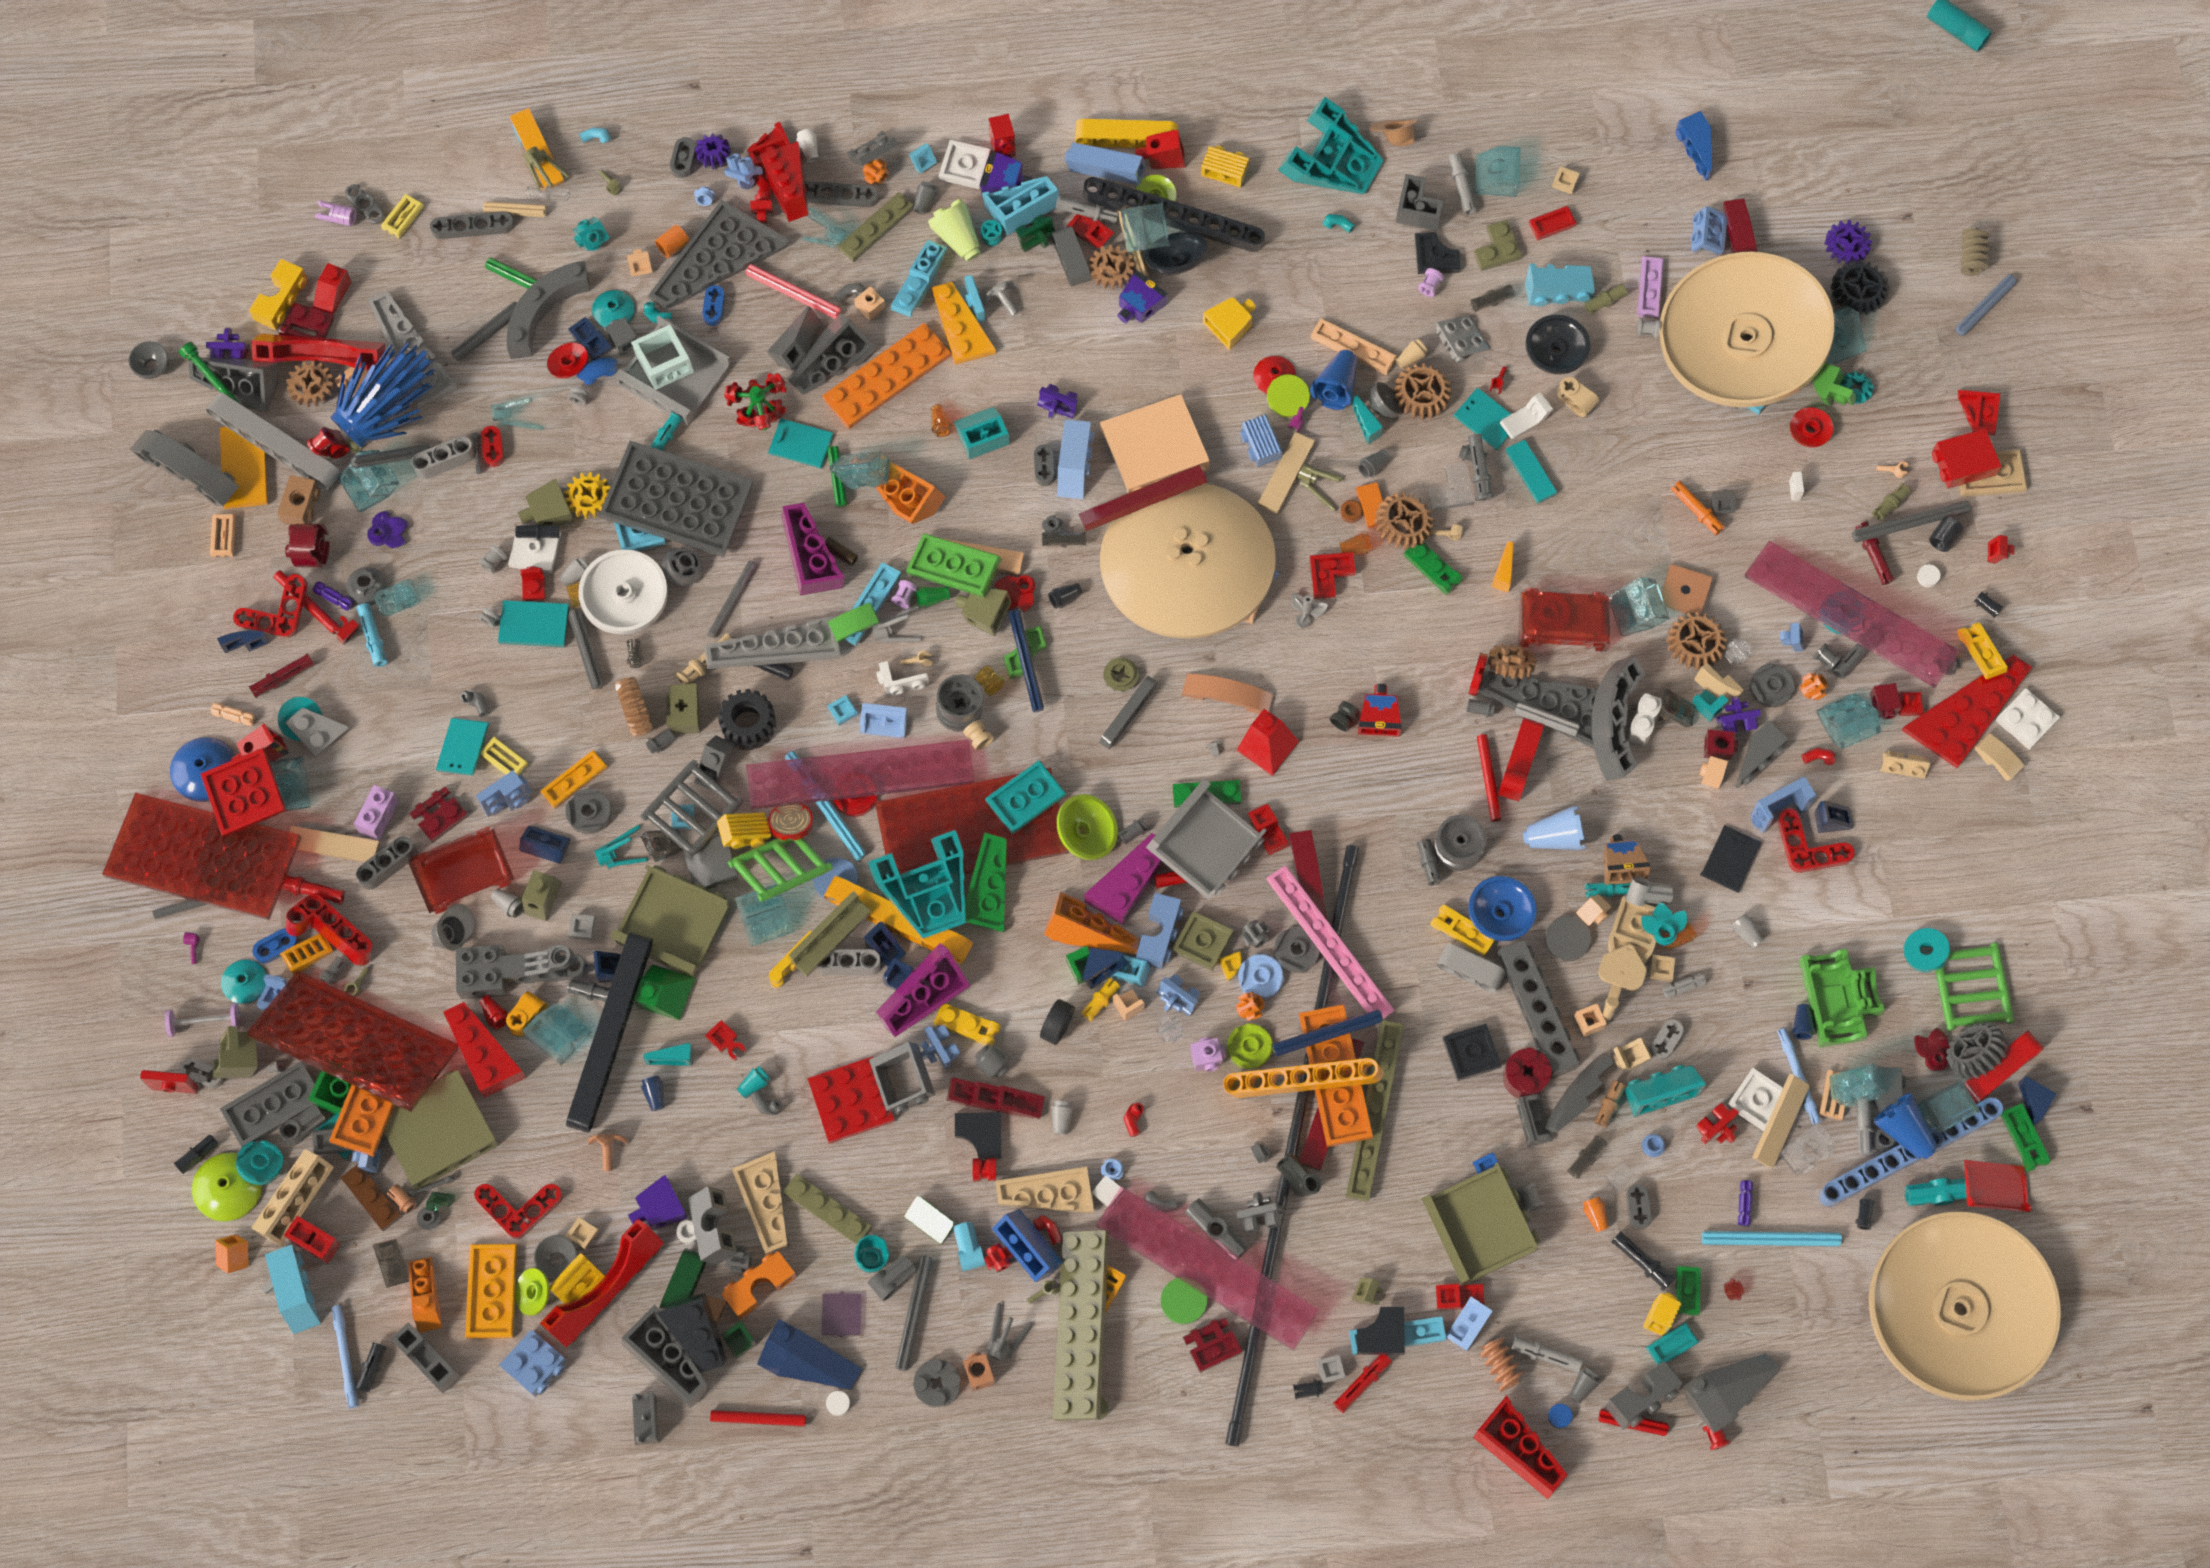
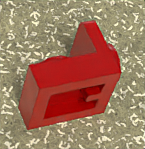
[520,566,546,602]

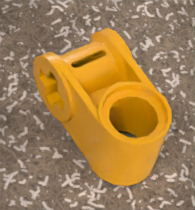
[506,991,548,1037]

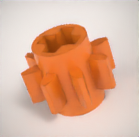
[863,158,889,185]
[1800,672,1828,700]
[1236,991,1265,1021]

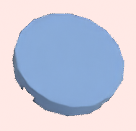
[1238,954,1284,999]

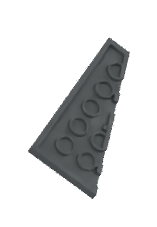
[1478,672,1597,749]

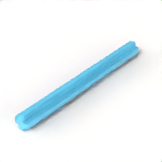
[785,751,866,861]
[1701,1231,1842,1246]

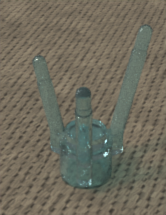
[802,207,846,248]
[491,397,544,430]

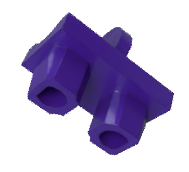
[206,327,250,359]
[1037,384,1078,419]
[1716,696,1761,733]

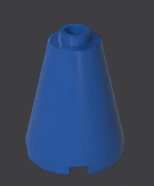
[1310,350,1358,410]
[1874,1093,1937,1159]

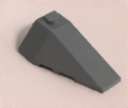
[788,313,877,395]
[189,357,278,411]
[1682,1353,1780,1433]

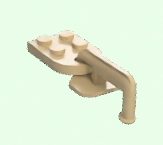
[1598,896,1656,1021]

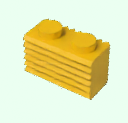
[1201,146,1249,188]
[717,812,771,849]
[1643,1293,1681,1336]

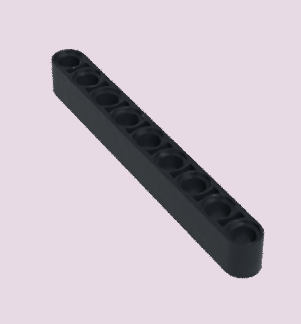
[1083,177,1265,252]
[566,932,653,1133]

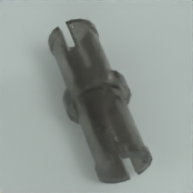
[1471,284,1515,312]
[1042,530,1087,548]
[1567,1135,1607,1179]

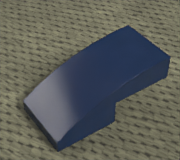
[568,316,612,360]
[217,630,269,653]

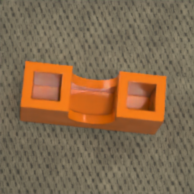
[722,1251,797,1320]

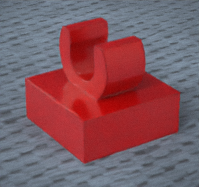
[750,200,773,223]
[1987,535,2015,564]
[331,616,359,645]
[1899,692,1923,716]

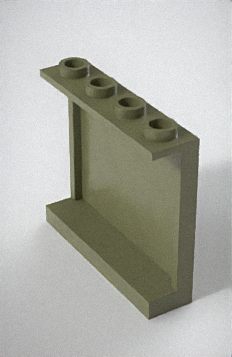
[610,865,730,978]
[384,1070,499,1190]
[1421,1162,1541,1285]

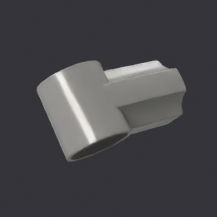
[1626,876,1673,906]

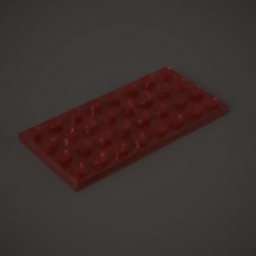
[875,767,1069,874]
[102,792,302,920]
[248,970,458,1112]

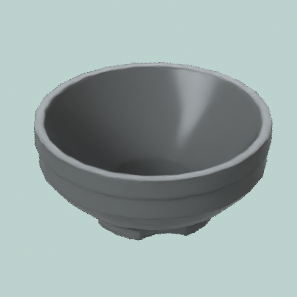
[128,341,169,379]
[1369,382,1402,418]
[346,567,387,606]
[534,1235,577,1278]

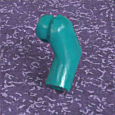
[1322,214,1355,233]
[643,301,672,323]

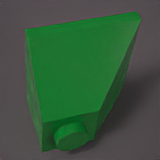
[634,964,695,1021]

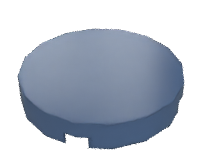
[813,857,859,900]

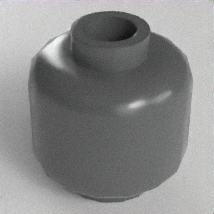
[975,1044,1009,1078]

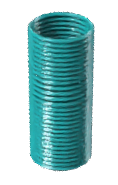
[1926,0,1993,53]

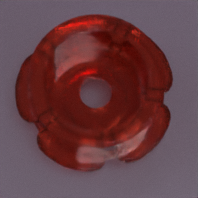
[1724,1278,1744,1301]

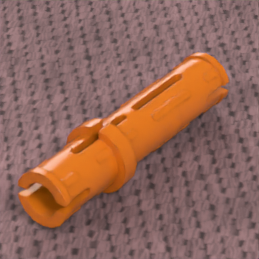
[1671,480,1725,536]

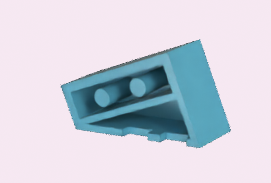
[982,176,1059,236]
[265,1244,321,1334]

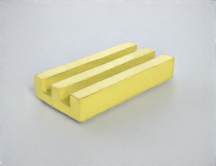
[381,194,424,239]
[480,737,529,775]

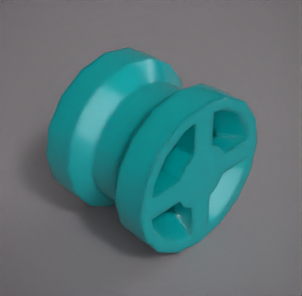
[981,220,1002,246]

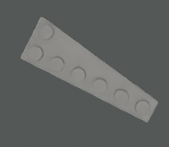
[368,291,458,407]
[705,616,840,669]

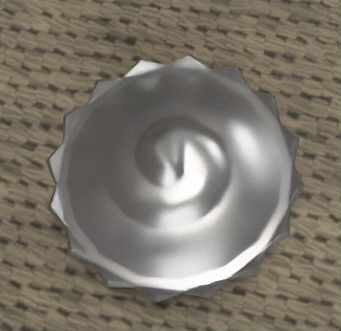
[662,547,704,587]

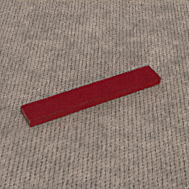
[1079,465,1207,531]
[1299,1038,1364,1171]

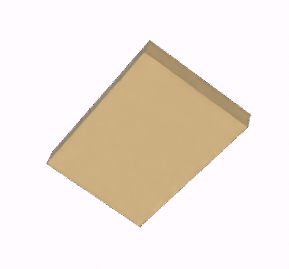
[1959,449,2027,497]

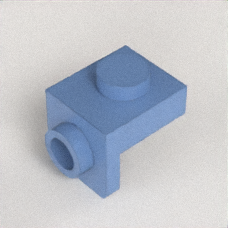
[257,974,291,1014]

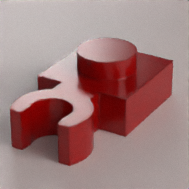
[705,1020,746,1061]

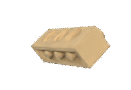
[251,1149,334,1246]

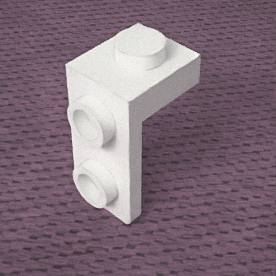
[1500,393,1553,439]
[876,661,929,695]

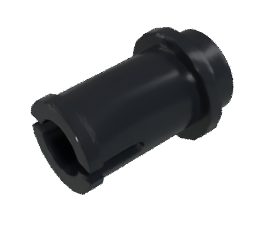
[1974,591,2003,618]
[1855,1199,1874,1230]
[1293,1378,1323,1400]

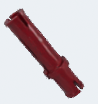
[1855,521,1895,585]
[248,653,314,698]

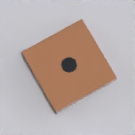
[1657,564,1713,617]

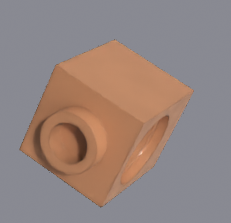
[963,1352,995,1392]

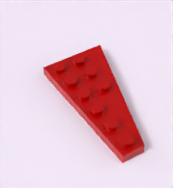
[1902,654,2032,768]

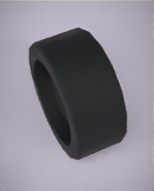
[1040,999,1075,1045]

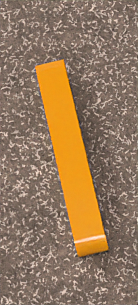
[823,876,973,964]
[1223,1058,1384,1098]

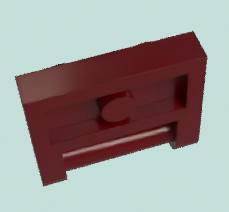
[279,302,335,338]

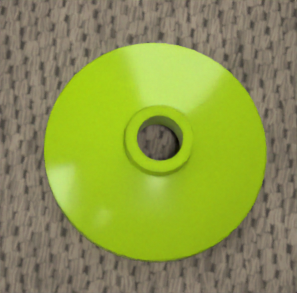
[1135,175,1177,211]
[515,1268,549,1316]

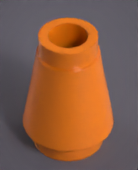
[1582,1196,1609,1233]

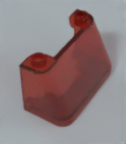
[1518,588,1610,652]
[408,825,515,914]

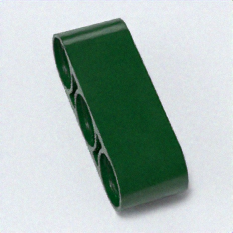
[659,1248,707,1308]

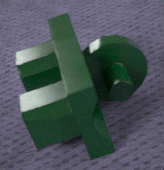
[1016,215,1055,252]

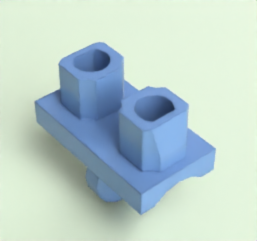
[724,153,763,189]
[1156,974,1200,1016]
[920,1025,960,1070]

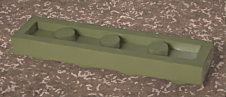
[838,192,914,262]
[783,1173,872,1245]

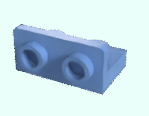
[1691,206,1727,255]

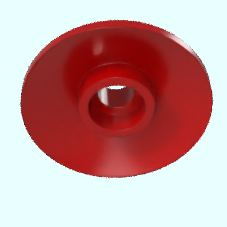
[547,343,588,379]
[1253,356,1296,394]
[1789,407,1833,448]

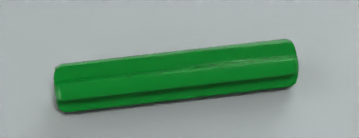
[485,257,537,289]
[827,446,847,507]

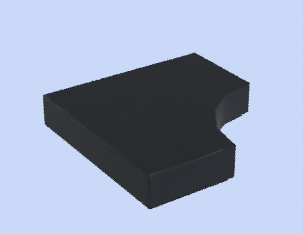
[1414,232,1461,274]
[955,1112,1001,1160]
[1357,1307,1405,1355]

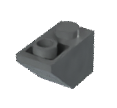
[694,735,736,790]

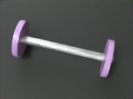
[165,1003,242,1037]

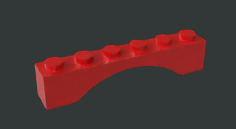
[251,334,386,370]
[540,1219,664,1348]

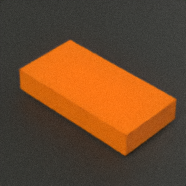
[1356,482,1383,529]

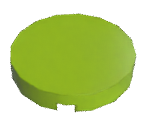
[1266,374,1310,418]
[1227,1023,1273,1070]

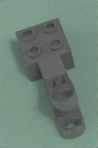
[456,945,589,999]

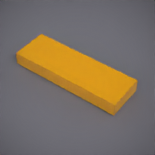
[540,750,608,809]

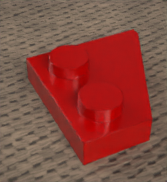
[747,121,790,167]
[1957,390,2000,436]

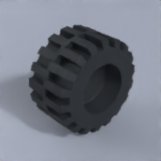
[718,689,776,750]

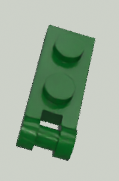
[1403,542,1463,595]
[2000,1103,2050,1172]

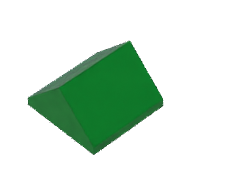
[308,1058,371,1115]

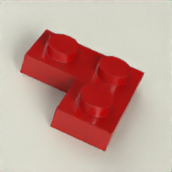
[1309,552,1356,599]

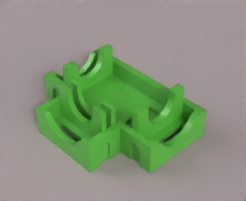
[1799,949,1885,1048]

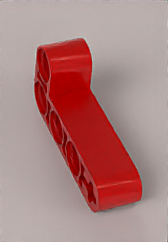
[1498,717,1545,802]
[285,894,373,966]
[1959,1030,2044,1105]

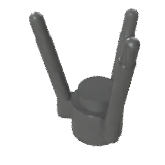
[987,1303,1033,1362]

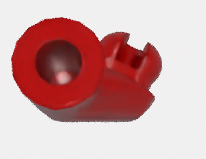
[1123,1102,1144,1138]

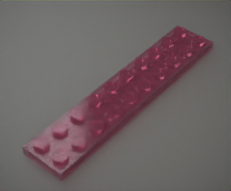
[1745,541,1960,688]
[746,739,975,809]
[1096,1187,1319,1351]

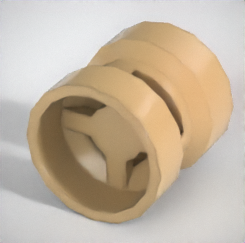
[963,720,994,751]

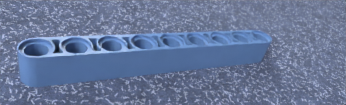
[1819,1098,2003,1207]

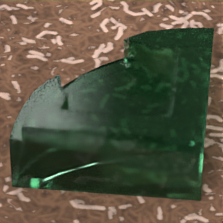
[426,1191,455,1211]

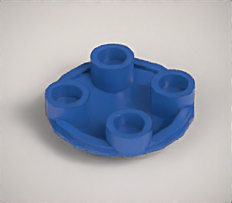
[577,357,617,385]

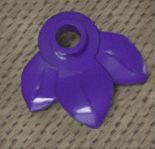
[367,511,408,548]

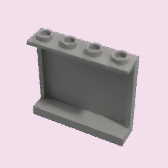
[614,316,732,426]
[1146,779,1266,900]

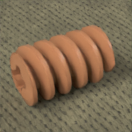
[1479,1337,1524,1392]

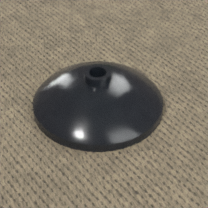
[1145,232,1208,275]
[1525,314,1590,374]

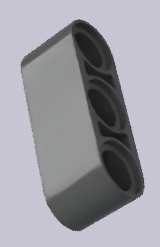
[1051,226,1091,287]
[356,836,417,890]

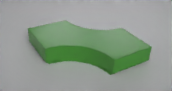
[1004,626,1047,679]

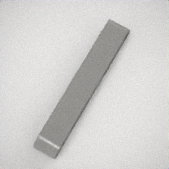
[206,392,341,491]

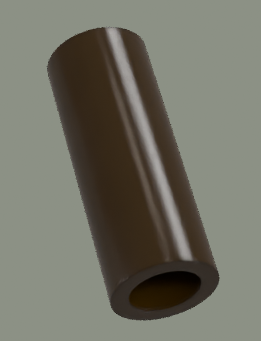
[825,536,858,566]

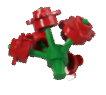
[724,373,787,431]

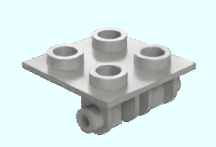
[1436,315,1489,363]

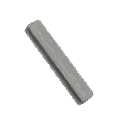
[1515,702,1580,736]

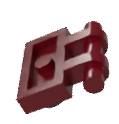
[409,787,469,843]
[1182,1317,1242,1373]

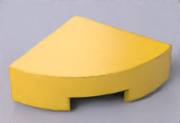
[1219,951,1242,981]

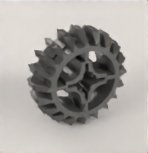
[1946,1021,2008,1080]

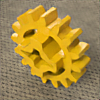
[564,472,610,519]

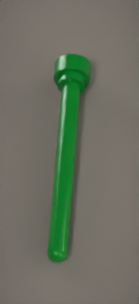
[179,341,241,404]

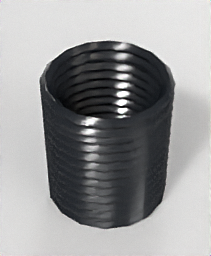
[1929,516,1964,552]

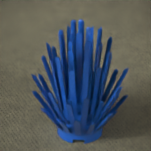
[330,342,435,447]

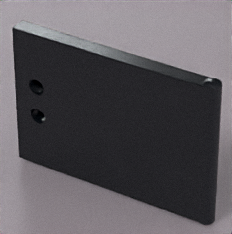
[1700,825,1761,893]

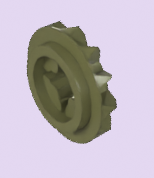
[1103,658,1139,692]

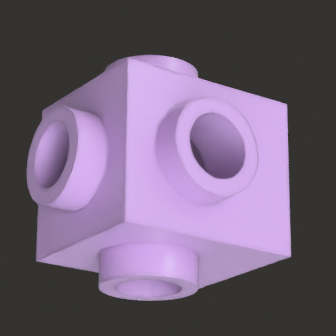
[1190,1037,1226,1072]

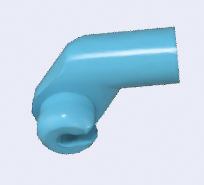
[579,127,611,143]

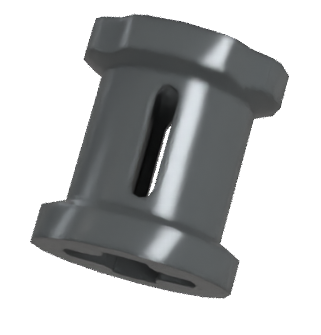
[1813,643,1843,672]

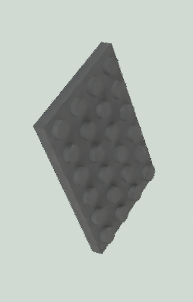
[600,440,753,558]

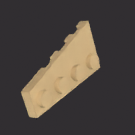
[732,1151,788,1255]
[995,1167,1094,1214]

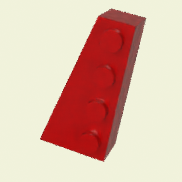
[759,141,809,222]

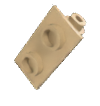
[1880,750,1930,779]

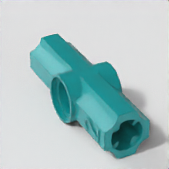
[1904,1178,1967,1207]

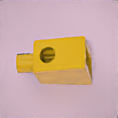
[1203,297,1256,350]

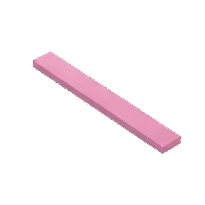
[1266,865,1395,1025]

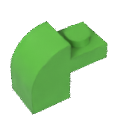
[1813,363,1857,406]

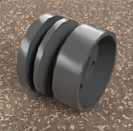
[936,674,984,732]

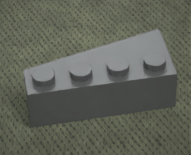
[622,1305,707,1408]

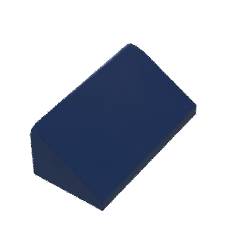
[519,825,571,864]

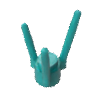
[594,825,648,869]

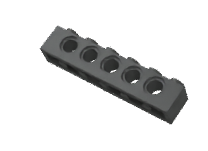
[1497,940,1580,1079]

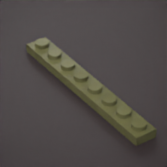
[1346,1020,1404,1202]

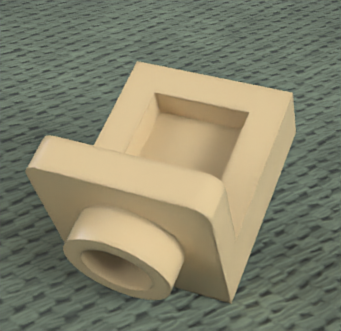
[1613,1038,1653,1071]

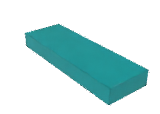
[1505,439,1557,504]

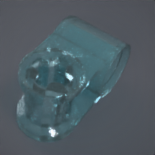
[375,579,420,616]

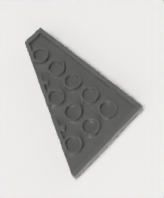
[648,199,790,309]

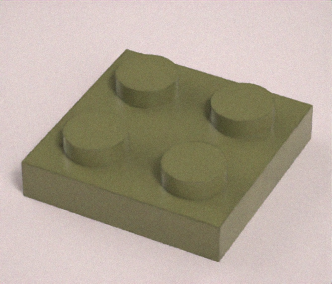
[1172,911,1234,971]

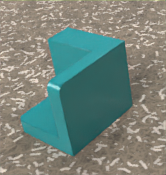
[1691,690,1729,722]

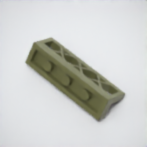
[789,891,871,977]

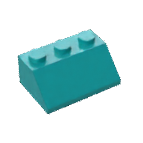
[1624,1065,1706,1117]

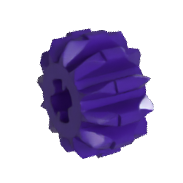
[695,132,731,170]

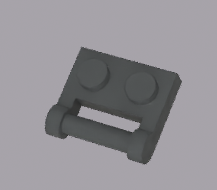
[847,131,898,166]

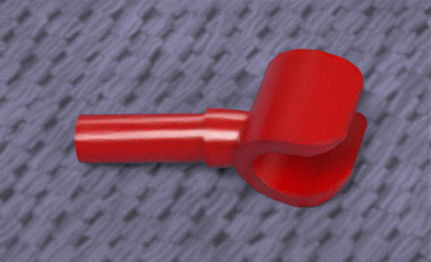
[1490,366,1507,394]

